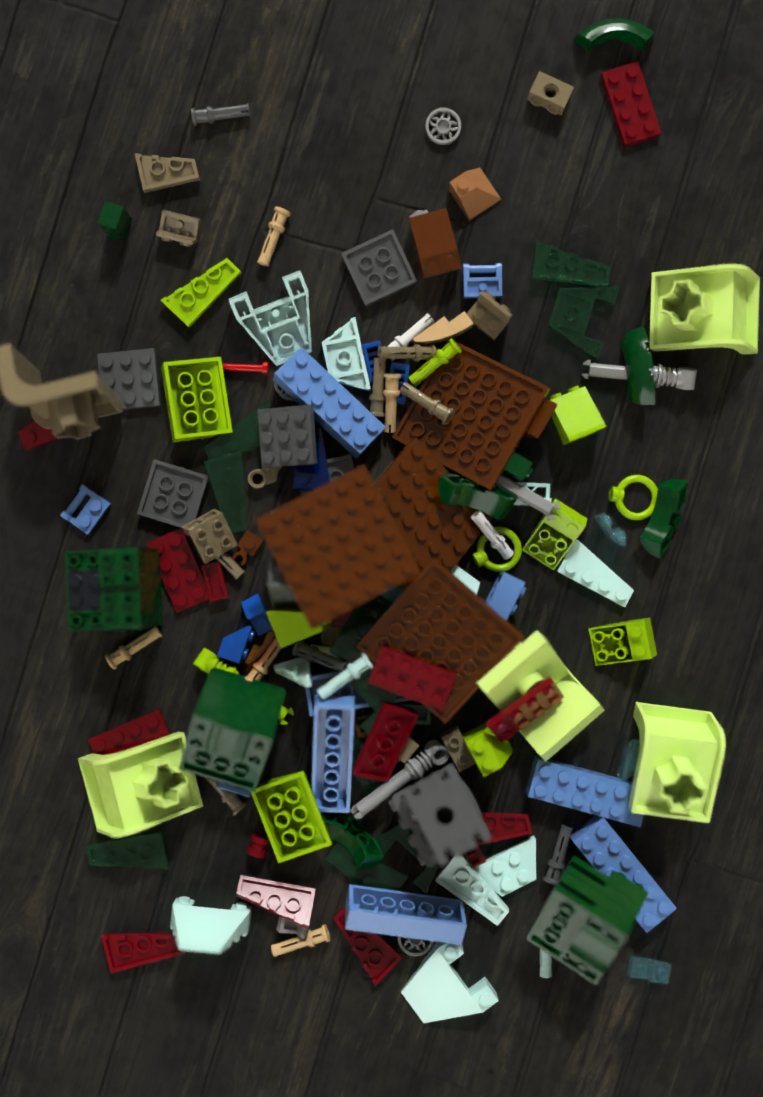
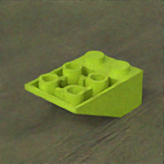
[522,498,587,570]
[588,617,657,666]

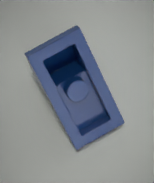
[241,594,273,636]

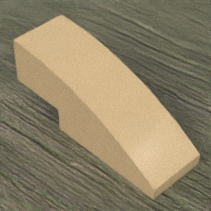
[413,311,474,345]

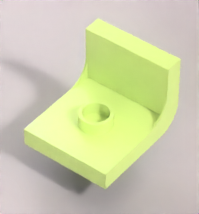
[649,264,760,355]
[477,631,604,762]
[628,702,725,823]
[78,732,203,837]

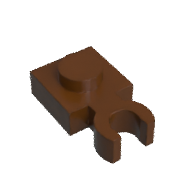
[232,530,264,565]

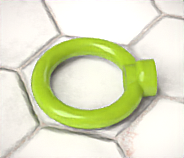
[609,475,658,520]
[472,526,522,572]

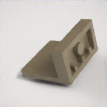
[467,291,512,341]
[181,509,237,563]

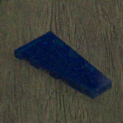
[293,420,330,491]

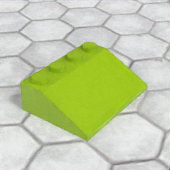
[161,357,233,442]
[251,771,332,863]

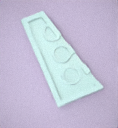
[557,539,634,607]

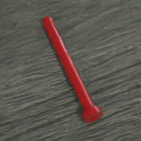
[222,362,269,376]

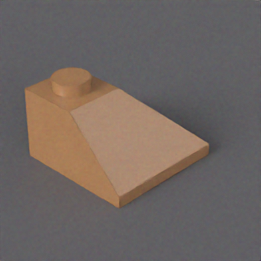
[448,168,501,221]

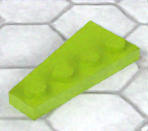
[161,258,242,328]

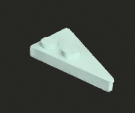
[273,657,312,687]

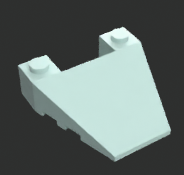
[229,270,312,366]
[170,896,252,953]
[401,941,499,1023]

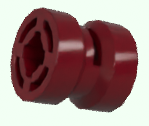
[247,833,270,858]

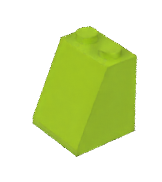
[550,386,606,445]
[266,608,332,648]
[462,721,514,777]

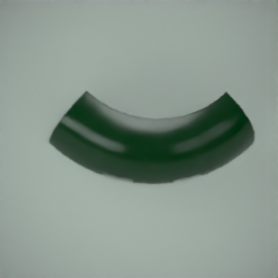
[574,18,656,52]
[621,327,655,405]
[438,475,517,520]
[639,479,688,559]
[320,812,384,870]

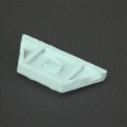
[322,317,371,391]
[475,835,536,897]

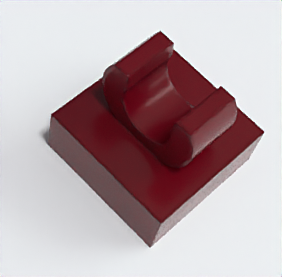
[462,845,486,868]

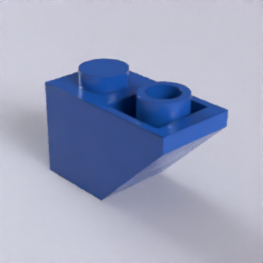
[217,625,255,663]

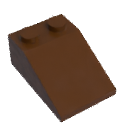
[409,208,462,278]

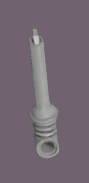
[582,360,697,390]
[495,473,561,520]
[350,739,449,819]

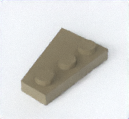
[135,153,200,193]

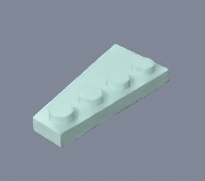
[435,855,509,926]

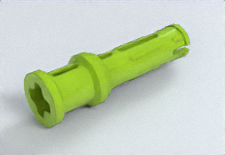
[408,338,462,386]

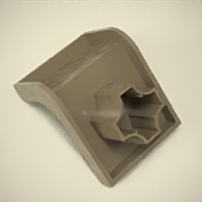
[0,344,123,440]

